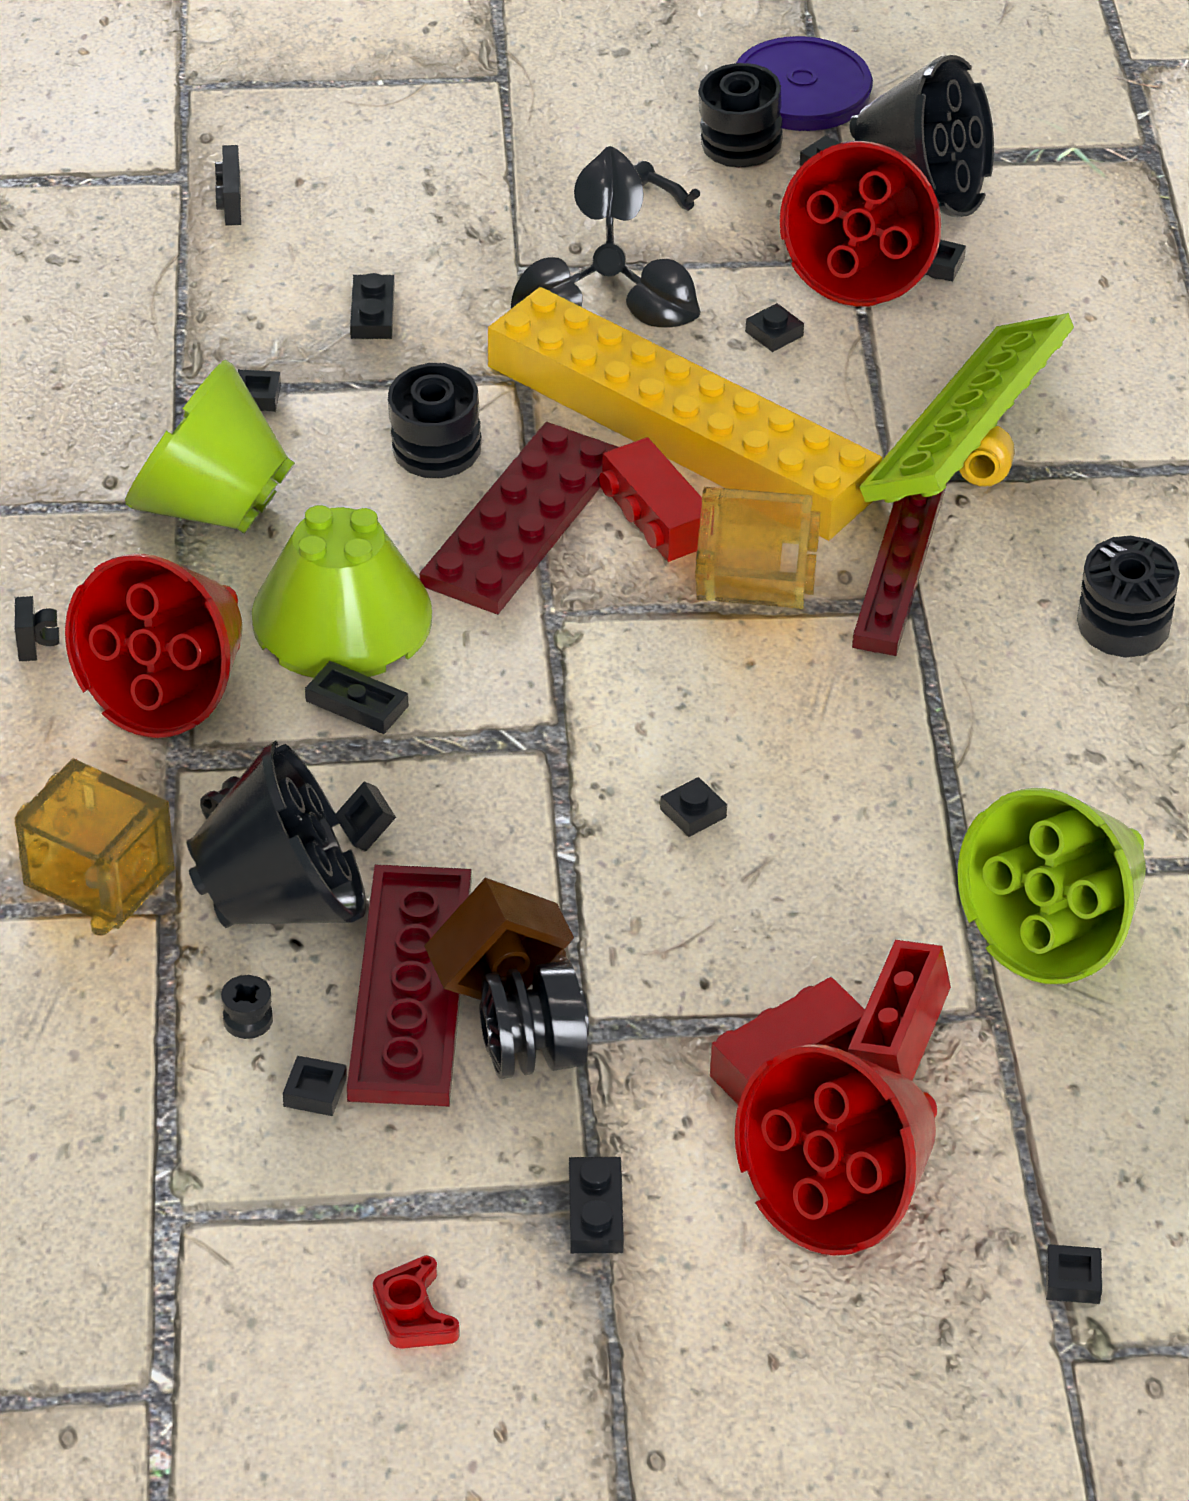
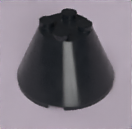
[849,55,994,217]
[186,741,366,928]

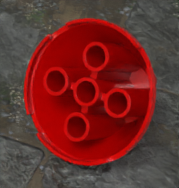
[780,141,941,306]
[65,553,242,738]
[735,1044,937,1255]

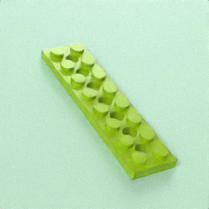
[859,313,1074,503]

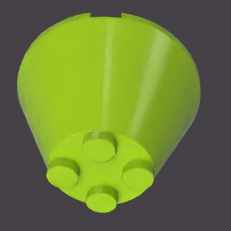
[125,359,295,534]
[252,505,432,678]
[958,788,1146,984]

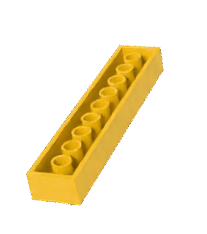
[488,287,882,541]

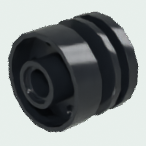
[698,63,783,167]
[387,363,482,478]
[1077,535,1180,658]
[479,960,589,1079]

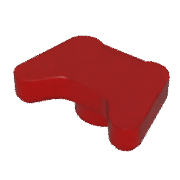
[373,1255,460,1349]

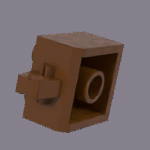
[424,877,574,1000]

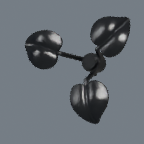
[511,146,701,328]

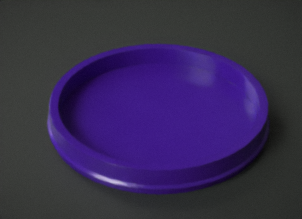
[736,36,873,131]

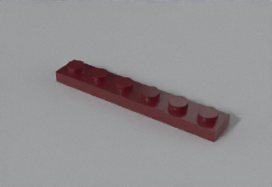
[852,483,947,656]

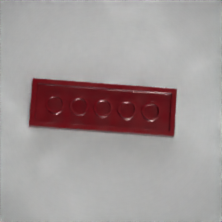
[419,422,618,615]
[347,864,472,1107]

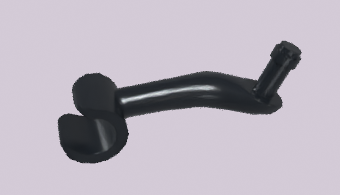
[634,161,700,210]

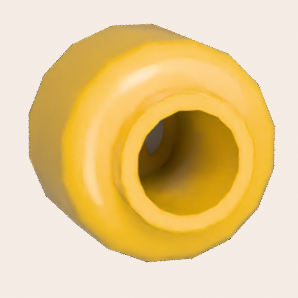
[959,426,1015,487]

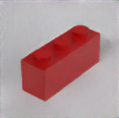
[599,437,715,562]
[848,940,951,1081]
[710,977,865,1105]

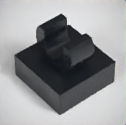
[15,596,59,661]

